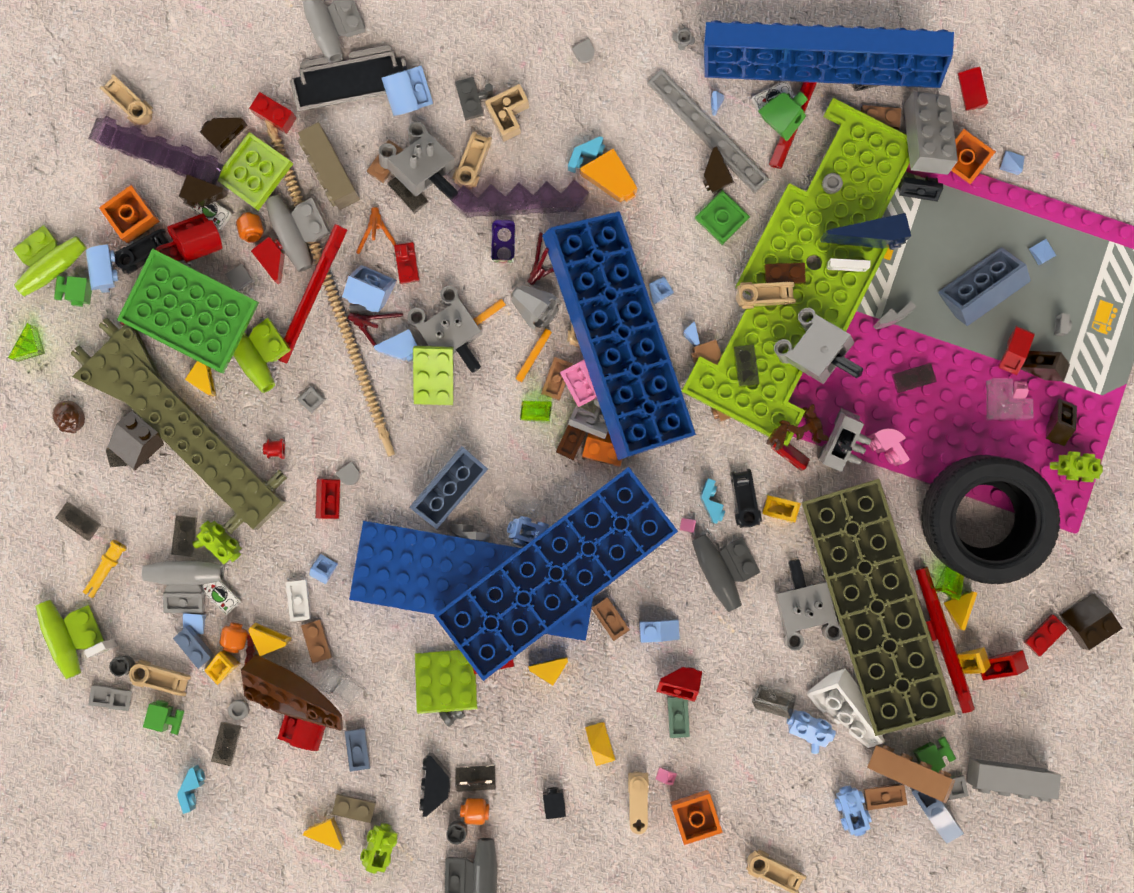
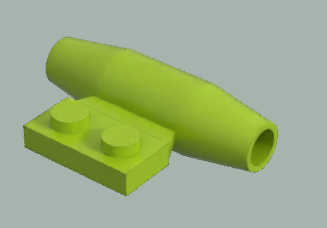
[13,225,87,297]
[233,318,291,393]
[35,600,105,679]

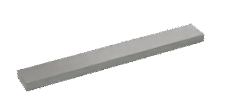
[647,69,769,194]

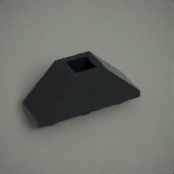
[419,753,451,817]

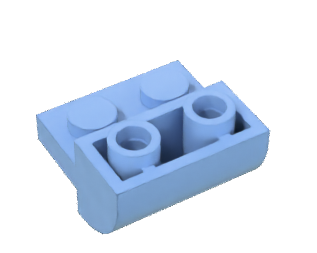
[382,65,433,116]
[86,244,118,293]

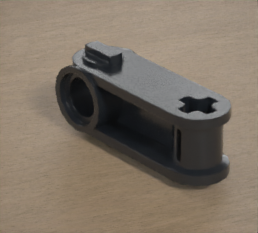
[115,229,170,275]
[730,469,762,528]

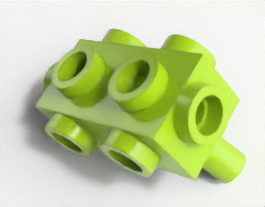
[1050,451,1103,482]
[193,520,242,565]
[360,823,397,874]

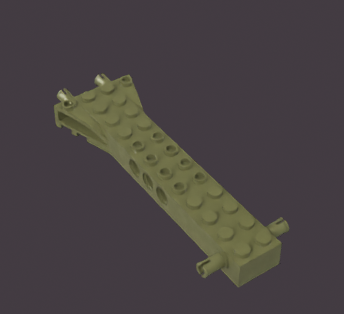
[71,318,288,535]

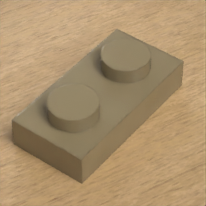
[332,793,376,823]

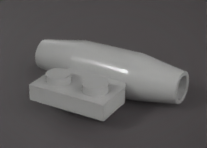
[302,0,365,62]
[265,195,331,272]
[142,561,224,613]

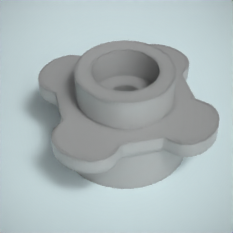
[672,27,695,50]

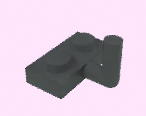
[455,77,494,121]

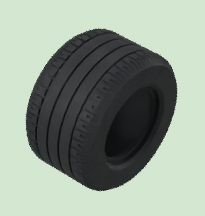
[921,455,1060,584]

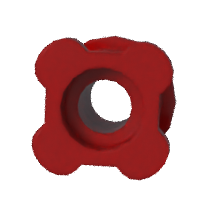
[263,439,285,459]

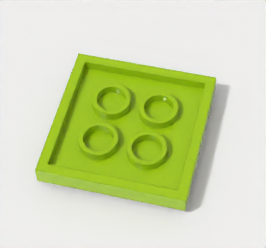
[214,132,293,211]
[415,650,478,714]

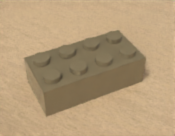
[297,122,360,210]

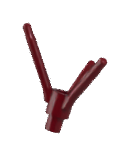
[527,232,554,286]
[348,313,403,346]

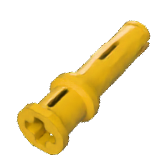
[82,540,127,598]

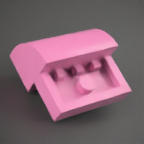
[560,360,597,407]
[867,429,910,466]

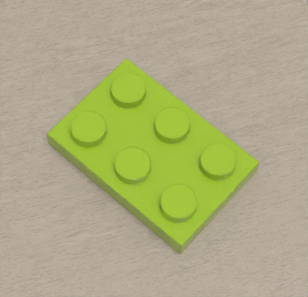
[413,346,454,405]

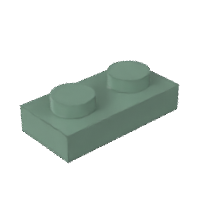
[667,697,690,738]

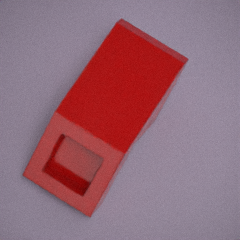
[998,326,1035,375]

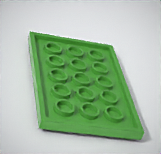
[117,249,259,374]

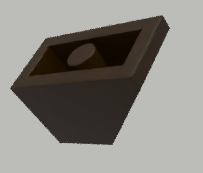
[200,118,248,153]
[703,146,735,194]
[179,175,228,208]
[1021,351,1070,381]
[1046,399,1077,446]

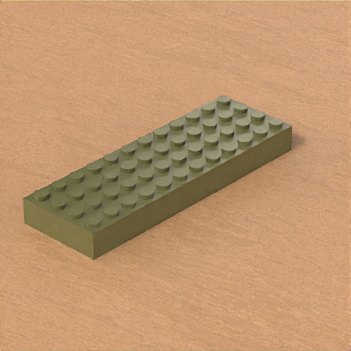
[801,479,956,736]

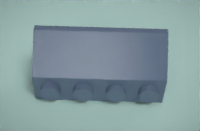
[938,247,1031,326]
[409,446,488,529]

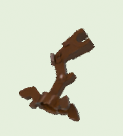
[766,404,829,450]

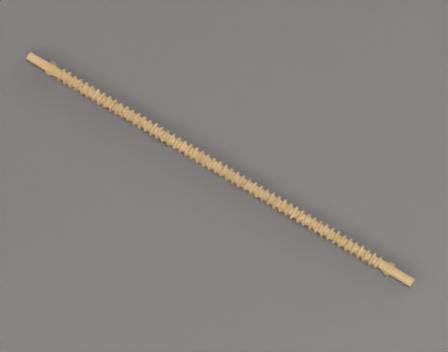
[264,120,395,457]

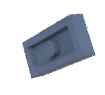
[173,625,214,669]
[345,728,371,772]

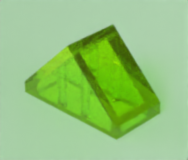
[8,323,45,362]
[520,401,552,424]
[935,565,964,600]

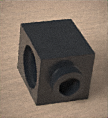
[543,787,566,819]

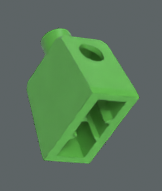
[758,91,808,141]

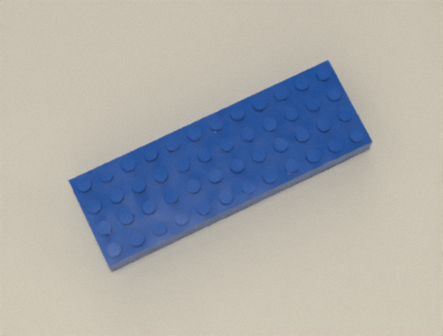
[704,20,954,88]
[542,211,696,460]
[434,467,678,681]
[349,521,593,641]

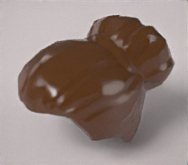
[52,400,85,434]

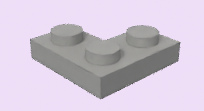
[568,406,608,439]

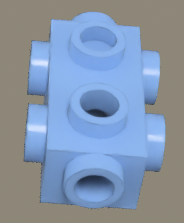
[507,516,549,546]
[786,710,836,754]
[834,785,872,836]

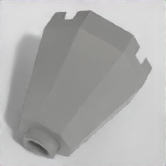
[511,285,562,333]

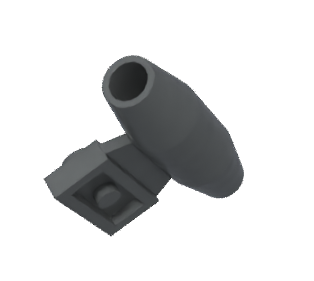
[692,534,761,612]
[445,838,498,893]

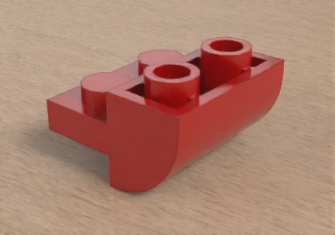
[167,213,223,263]
[277,715,326,751]

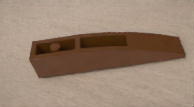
[241,654,343,731]

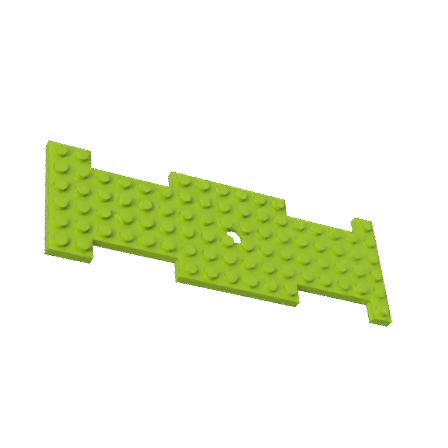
[681,98,910,446]

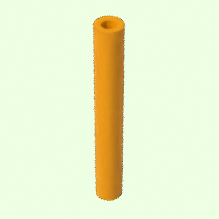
[473,299,506,326]
[515,328,552,382]

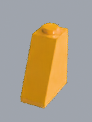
[580,148,638,202]

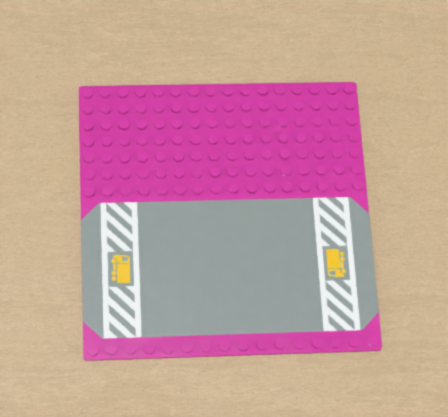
[788,163,1134,534]

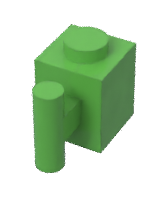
[54,276,92,307]
[143,700,184,735]
[913,736,956,773]

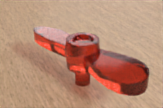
[245,633,255,664]

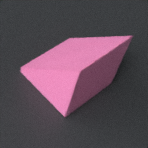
[1013,381,1029,401]
[679,518,696,533]
[656,767,677,785]

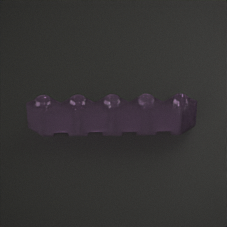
[88,116,224,185]
[450,179,589,218]

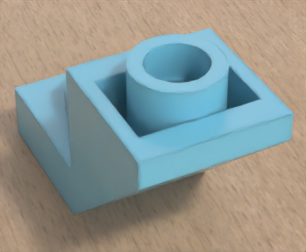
[568,136,605,173]
[700,478,725,524]
[177,765,205,814]

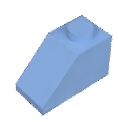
[374,329,418,362]
[639,620,680,643]

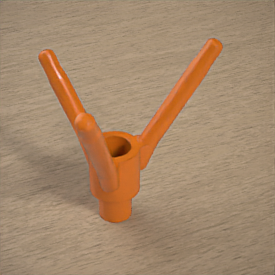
[356,207,397,254]

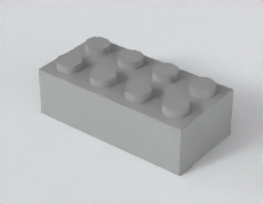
[904,91,958,175]
[966,758,1061,802]

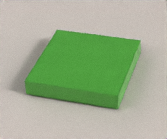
[695,190,750,245]

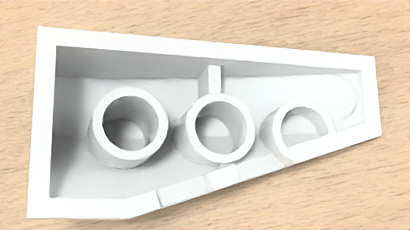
[807,669,885,748]

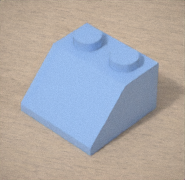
[342,265,397,312]

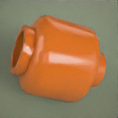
[236,212,264,243]
[219,622,248,653]
[460,798,489,825]

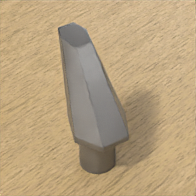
[349,304,371,314]

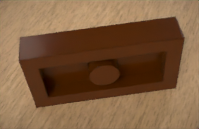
[764,263,806,284]
[556,425,587,461]

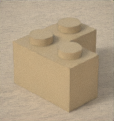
[485,84,529,142]

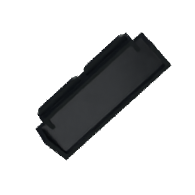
[290,45,408,112]

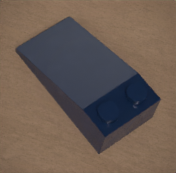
[820,213,911,250]

